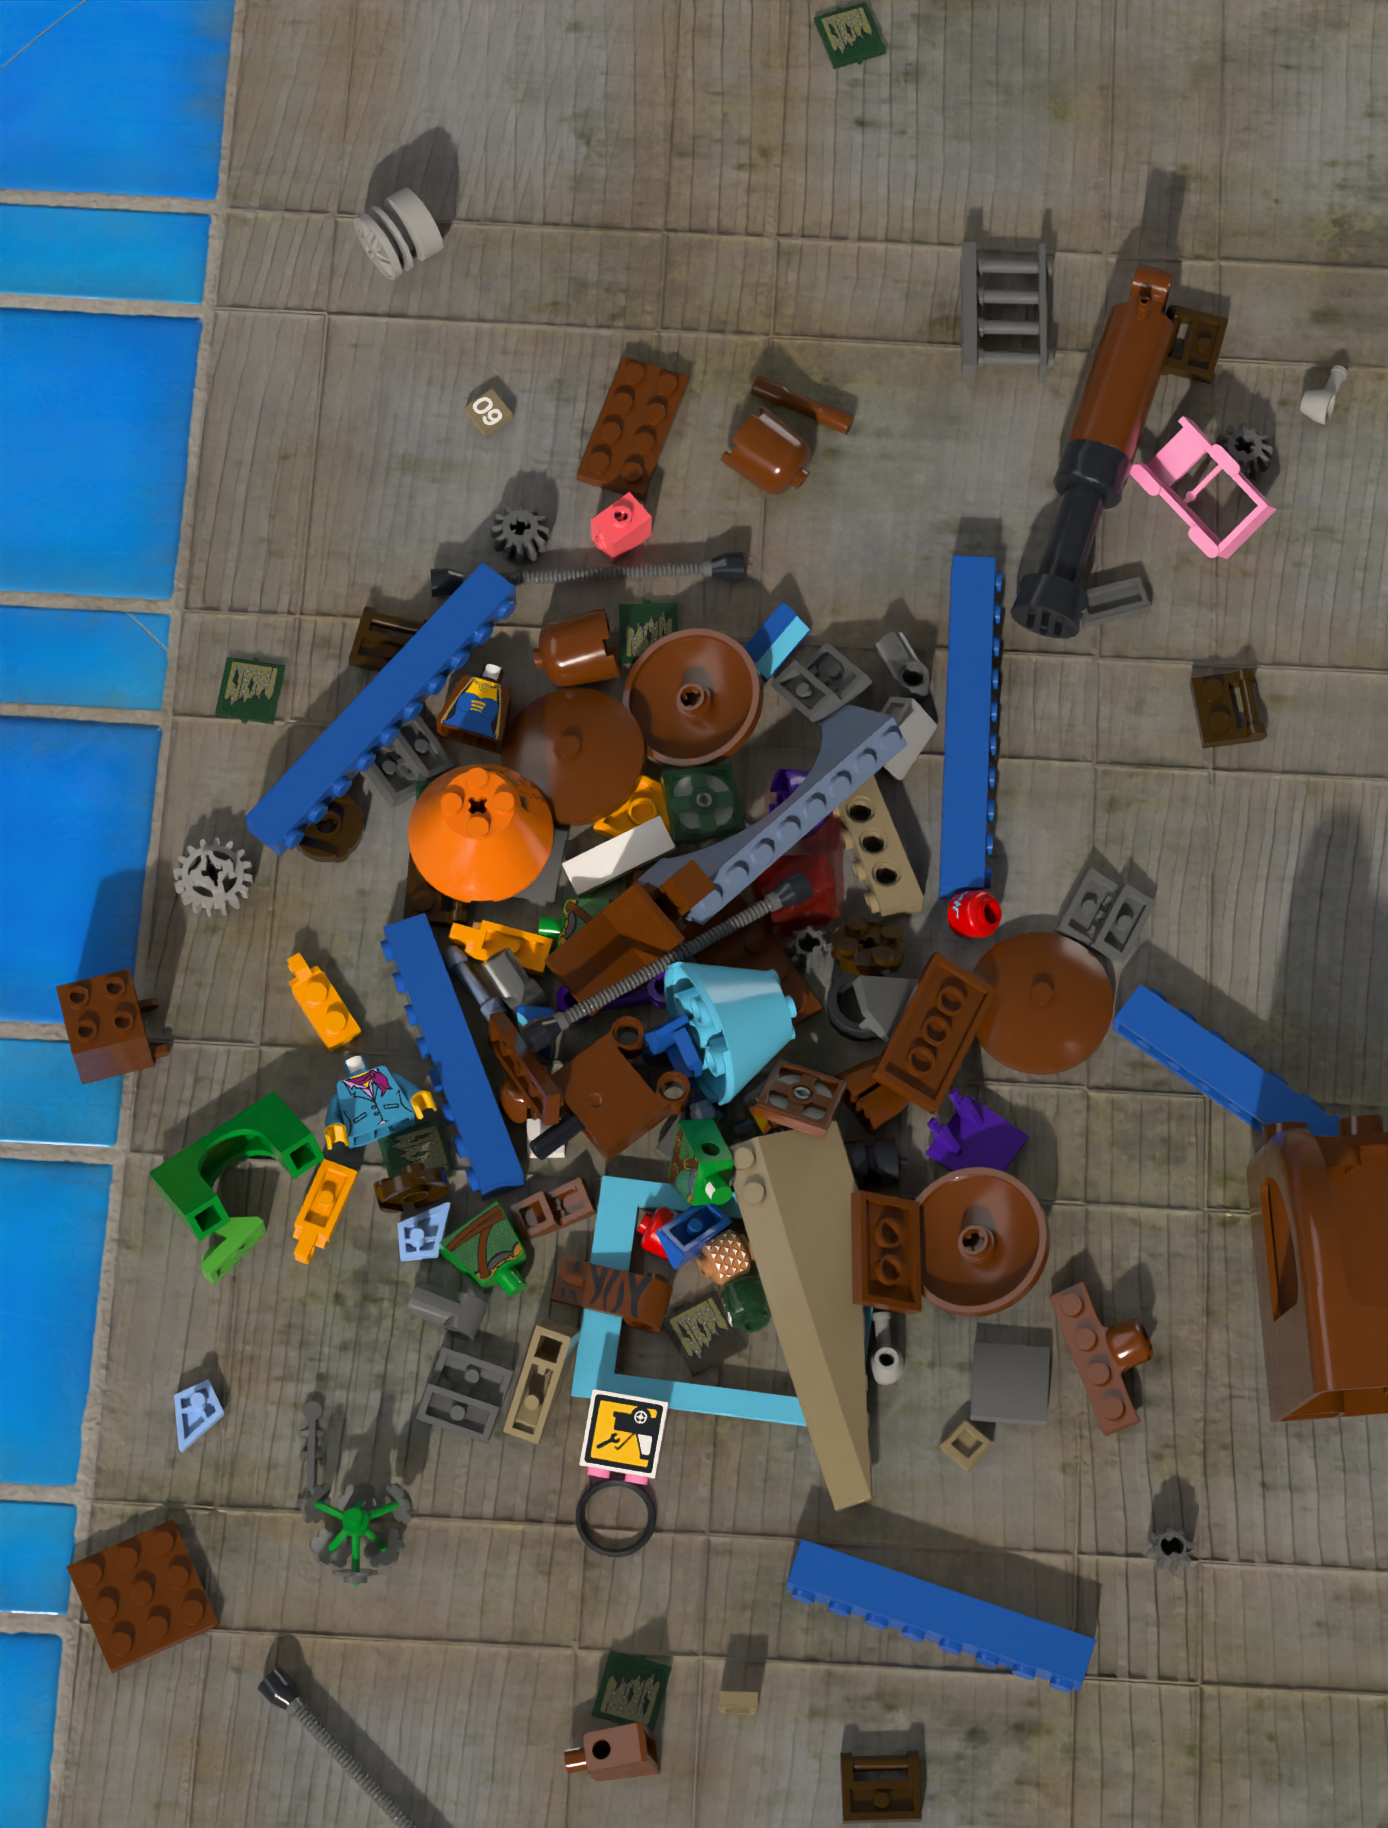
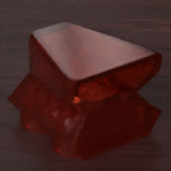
[750,852,841,938]

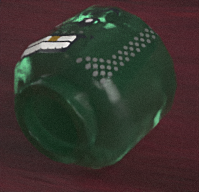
[720,1275,772,1333]

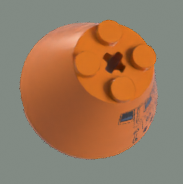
[408,764,554,903]

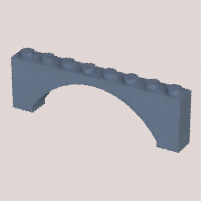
[637,704,908,925]

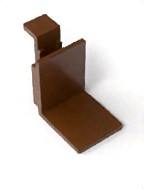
[544,860,715,1016]

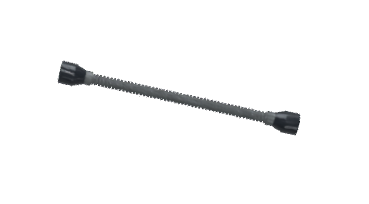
[430,552,744,597]
[520,871,813,1053]
[258,1667,418,1828]

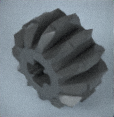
[1215,421,1273,481]
[490,502,551,565]

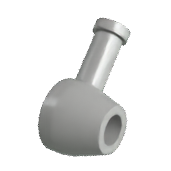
[1300,365,1348,425]
[866,1312,904,1385]

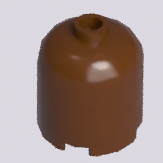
[721,405,811,495]
[533,608,620,687]

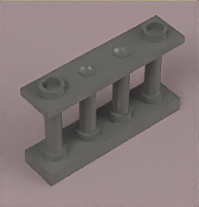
[960,242,1054,383]

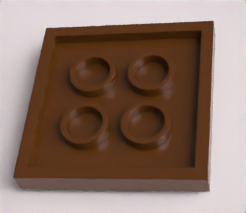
[66,1519,219,1674]

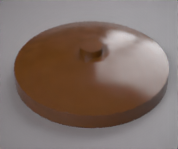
[622,628,764,770]
[501,688,646,826]
[972,932,1114,1075]
[915,1167,1050,1317]

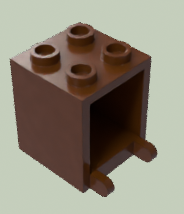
[56,968,170,1085]

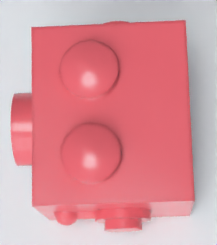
[591,492,652,563]

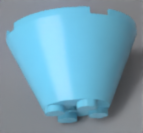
[664,962,797,1106]

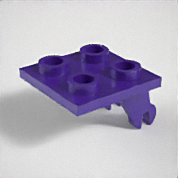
[926,1089,1029,1172]

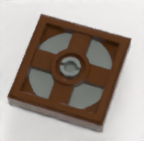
[753,1058,848,1139]

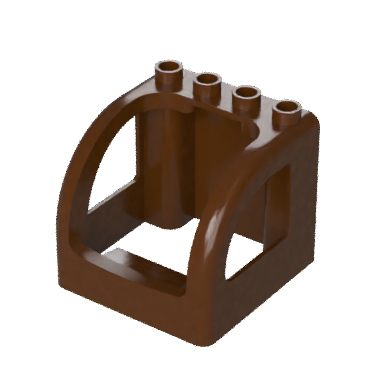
[1246,1115,1388,1423]

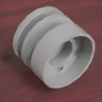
[354,187,444,280]

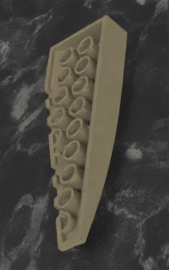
[728,1121,873,1511]

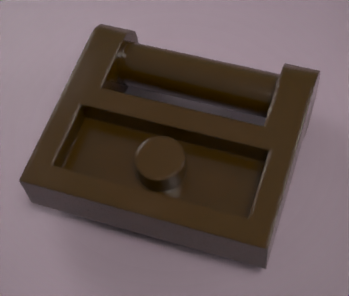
[1161,305,1229,384]
[349,606,428,672]
[1190,668,1267,749]
[403,853,470,928]
[840,1751,922,1824]

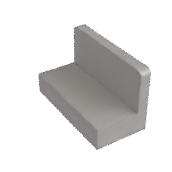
[880,697,937,780]

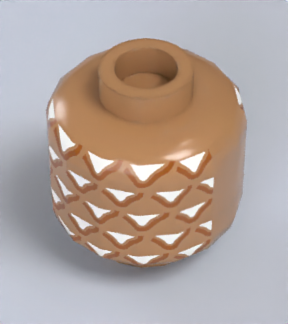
[696,1229,755,1285]

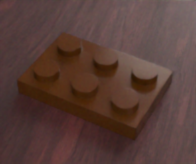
[851,1190,922,1314]

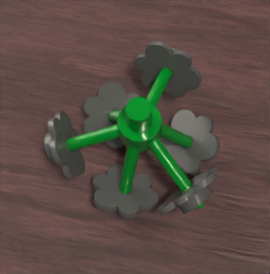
[301,1482,413,1586]

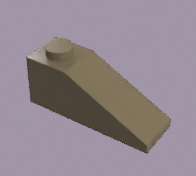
[503,1318,582,1444]

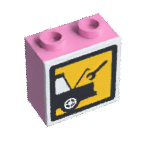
[579,1389,670,1485]

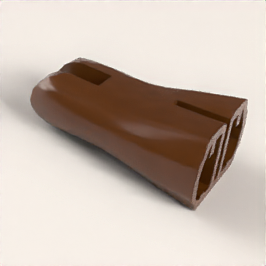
[834,1055,911,1136]

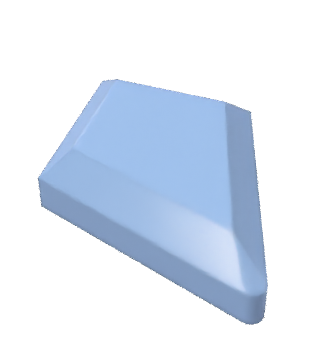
[397,1202,451,1262]
[174,1379,225,1452]

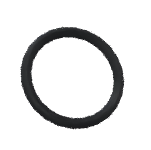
[575,1478,656,1557]

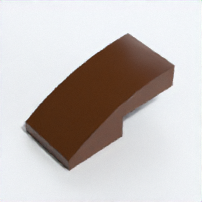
[510,1177,597,1241]

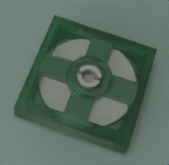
[659,763,746,843]

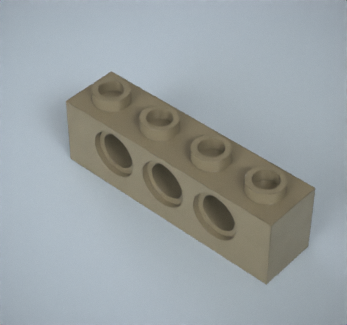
[830,775,924,924]

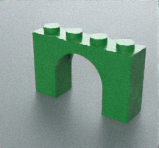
[149,1091,325,1242]

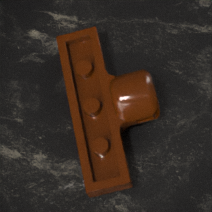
[488,1011,564,1126]
[1049,1281,1153,1436]

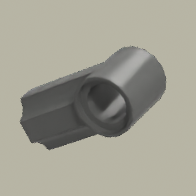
[875,631,929,704]
[481,947,549,1025]
[407,1280,488,1341]

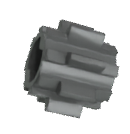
[786,925,832,973]
[1146,1524,1195,1575]

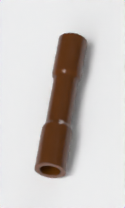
[751,375,855,435]

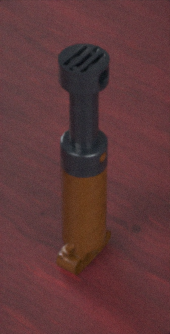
[1010,263,1175,639]

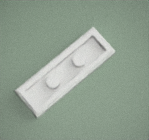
[562,816,677,898]

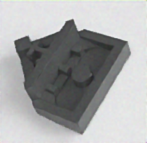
[852,975,918,1043]

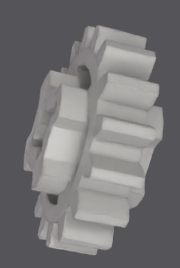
[173,837,254,917]

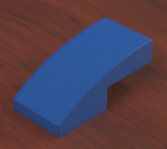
[641,1014,689,1062]
[665,1027,703,1089]

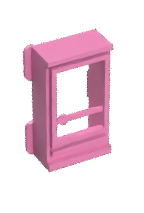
[1130,416,1277,559]

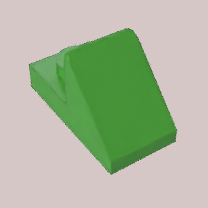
[200,1216,266,1285]

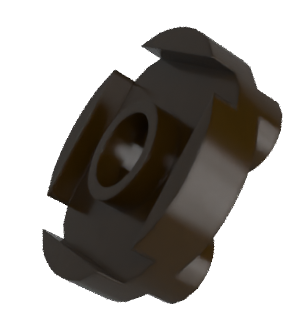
[296,794,364,863]
[831,917,905,977]
[373,1163,451,1213]

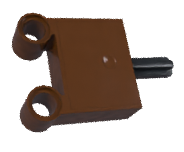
[529,1016,691,1162]

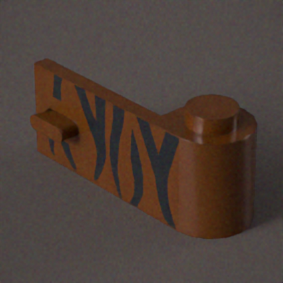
[550,1257,673,1333]

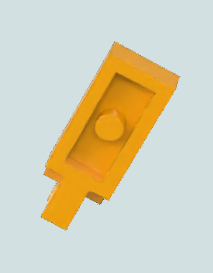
[449,920,553,977]
[286,952,362,1053]
[293,1159,359,1265]

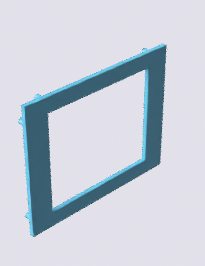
[571,1175,873,1426]

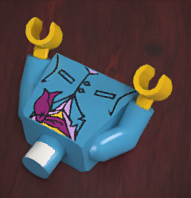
[324,1055,437,1151]

